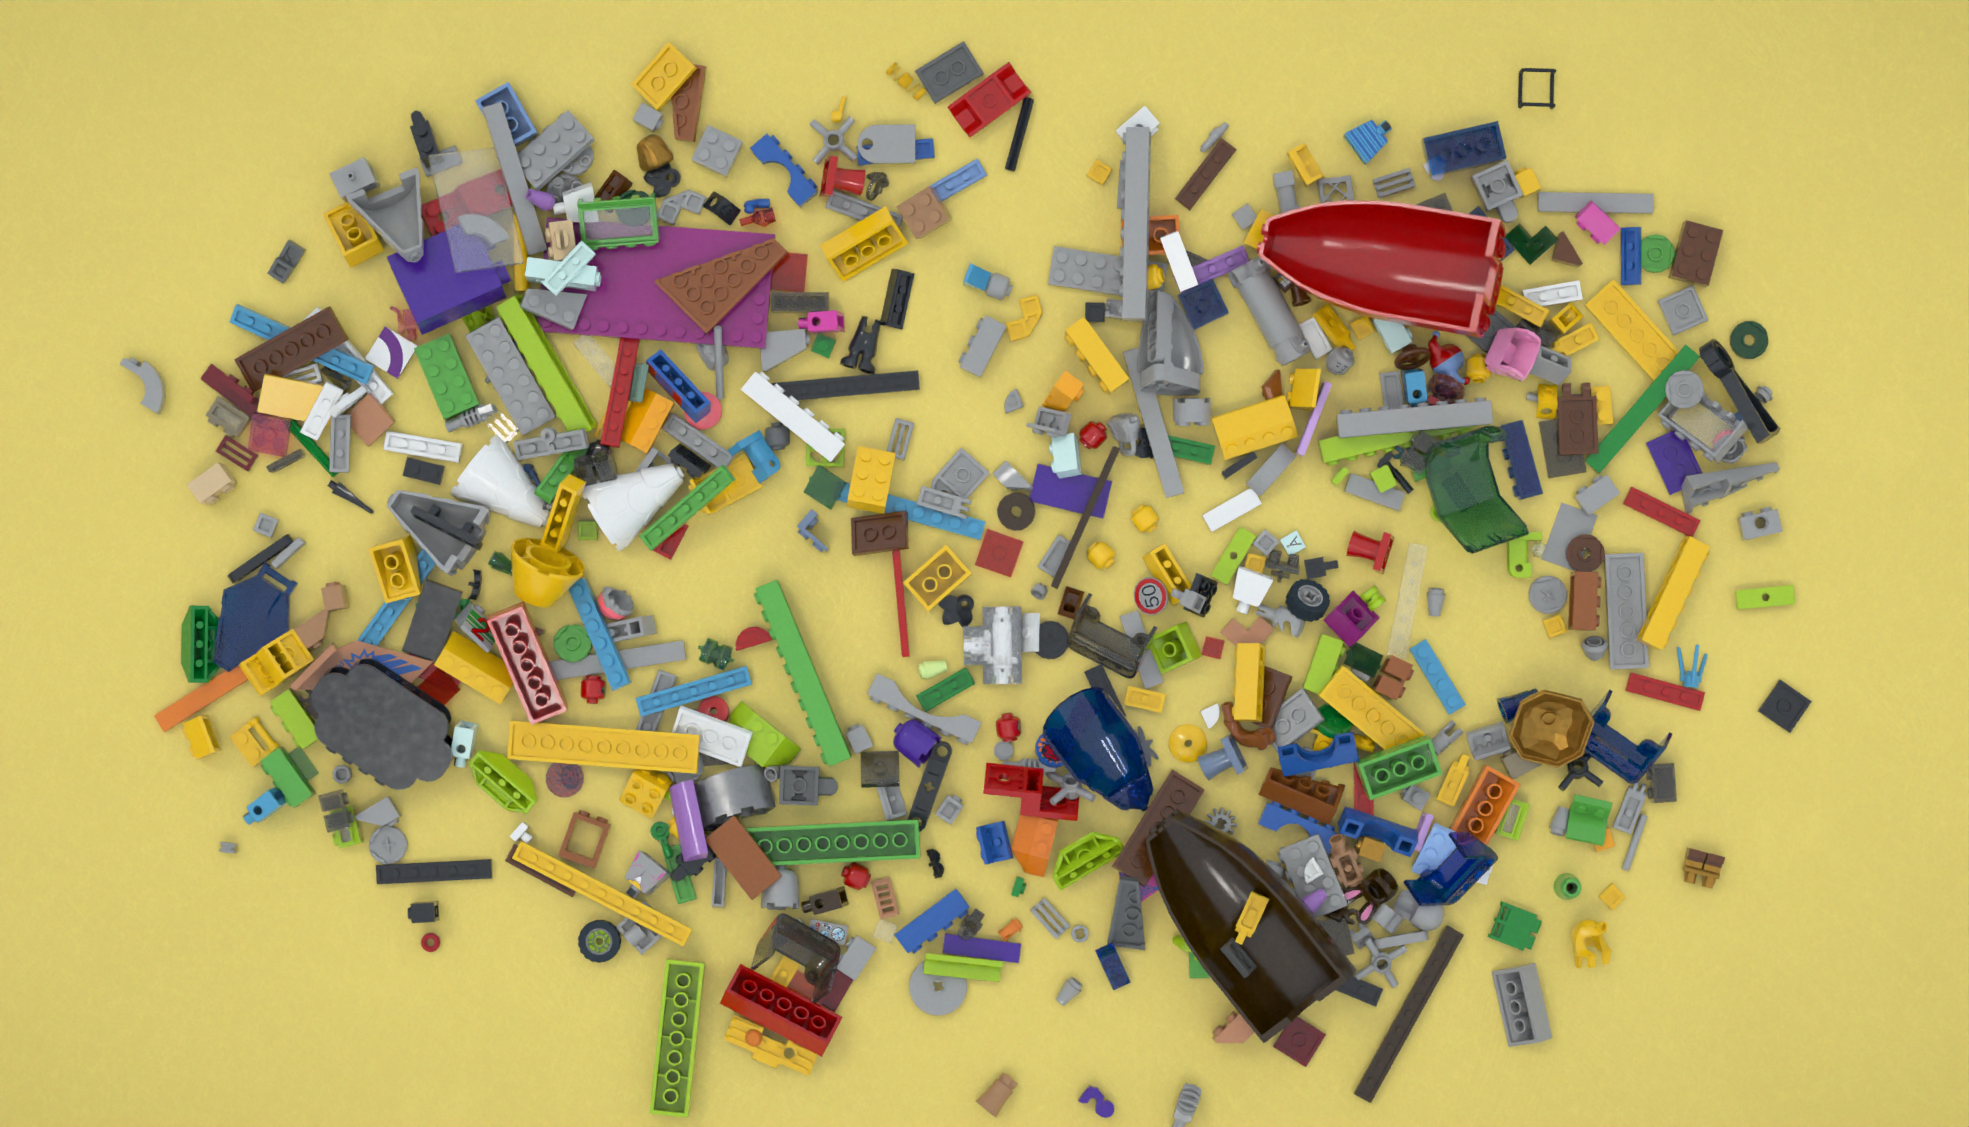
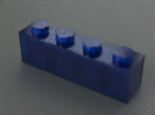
[1496,420,1543,500]

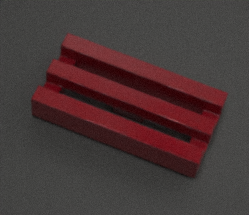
[216,435,259,472]

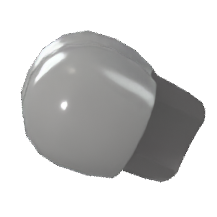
[1394,890,1445,931]

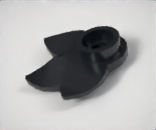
[644,163,681,198]
[938,594,974,628]

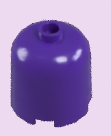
[893,719,942,768]

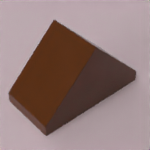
[1551,231,1583,267]
[1057,586,1084,620]

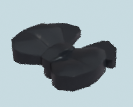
[1135,428,1154,459]

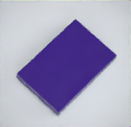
[1645,430,1702,495]

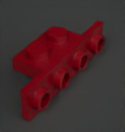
[201,364,269,424]

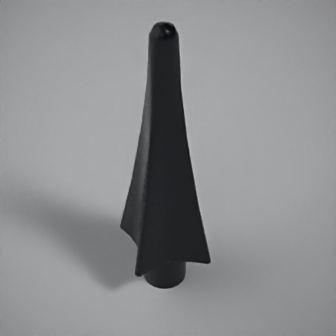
[327,480,374,514]

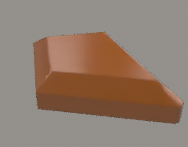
[1262,369,1282,400]

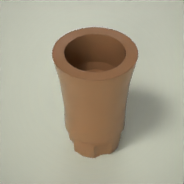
[976,1072,1018,1118]

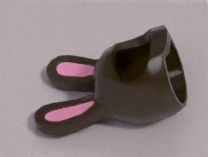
[1343,868,1398,925]

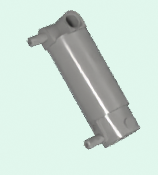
[1228,256,1310,366]

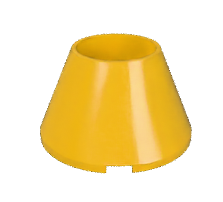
[511,538,585,608]

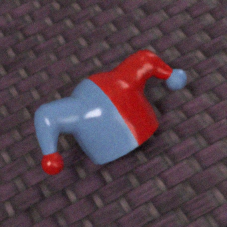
[1428,331,1470,385]

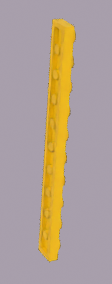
[512,841,692,946]

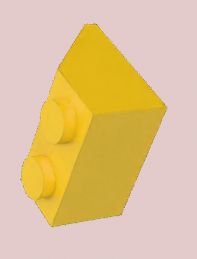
[182,715,221,760]

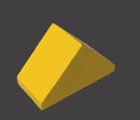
[1548,302,1583,335]

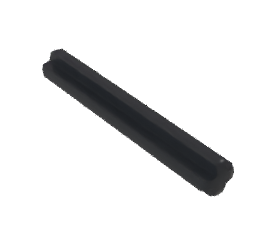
[1005,97,1034,172]

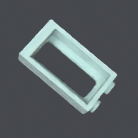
[525,257,602,291]

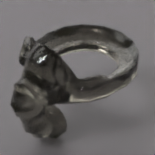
[866,172,889,201]

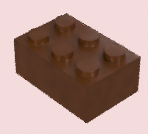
[1668,220,1723,288]

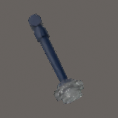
[523,464,555,511]

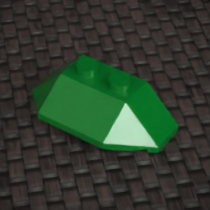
[181,605,223,683]

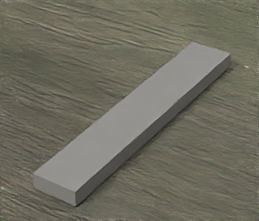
[1538,192,1653,214]

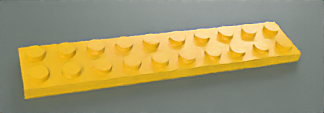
[507,720,700,774]

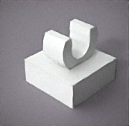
[510,822,533,843]

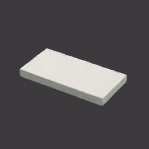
[672,706,753,767]

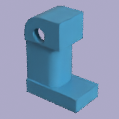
[728,430,780,484]

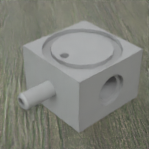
[329,157,380,202]

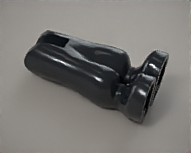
[840,316,881,374]

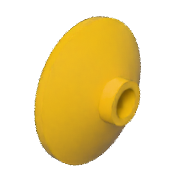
[1169,724,1207,763]

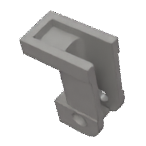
[1273,170,1300,214]

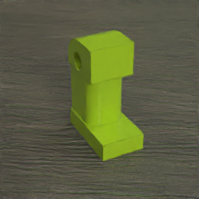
[1507,532,1542,578]

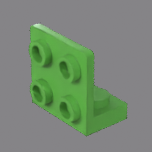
[1566,794,1613,846]

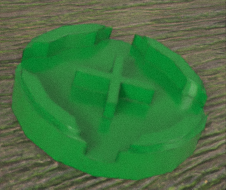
[1316,704,1353,738]

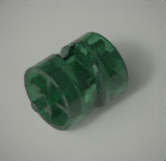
[698,638,734,671]

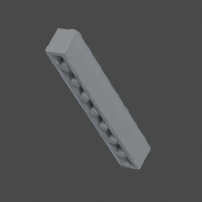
[1336,397,1493,438]

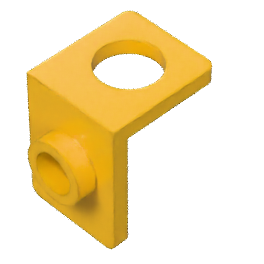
[1536,384,1558,419]

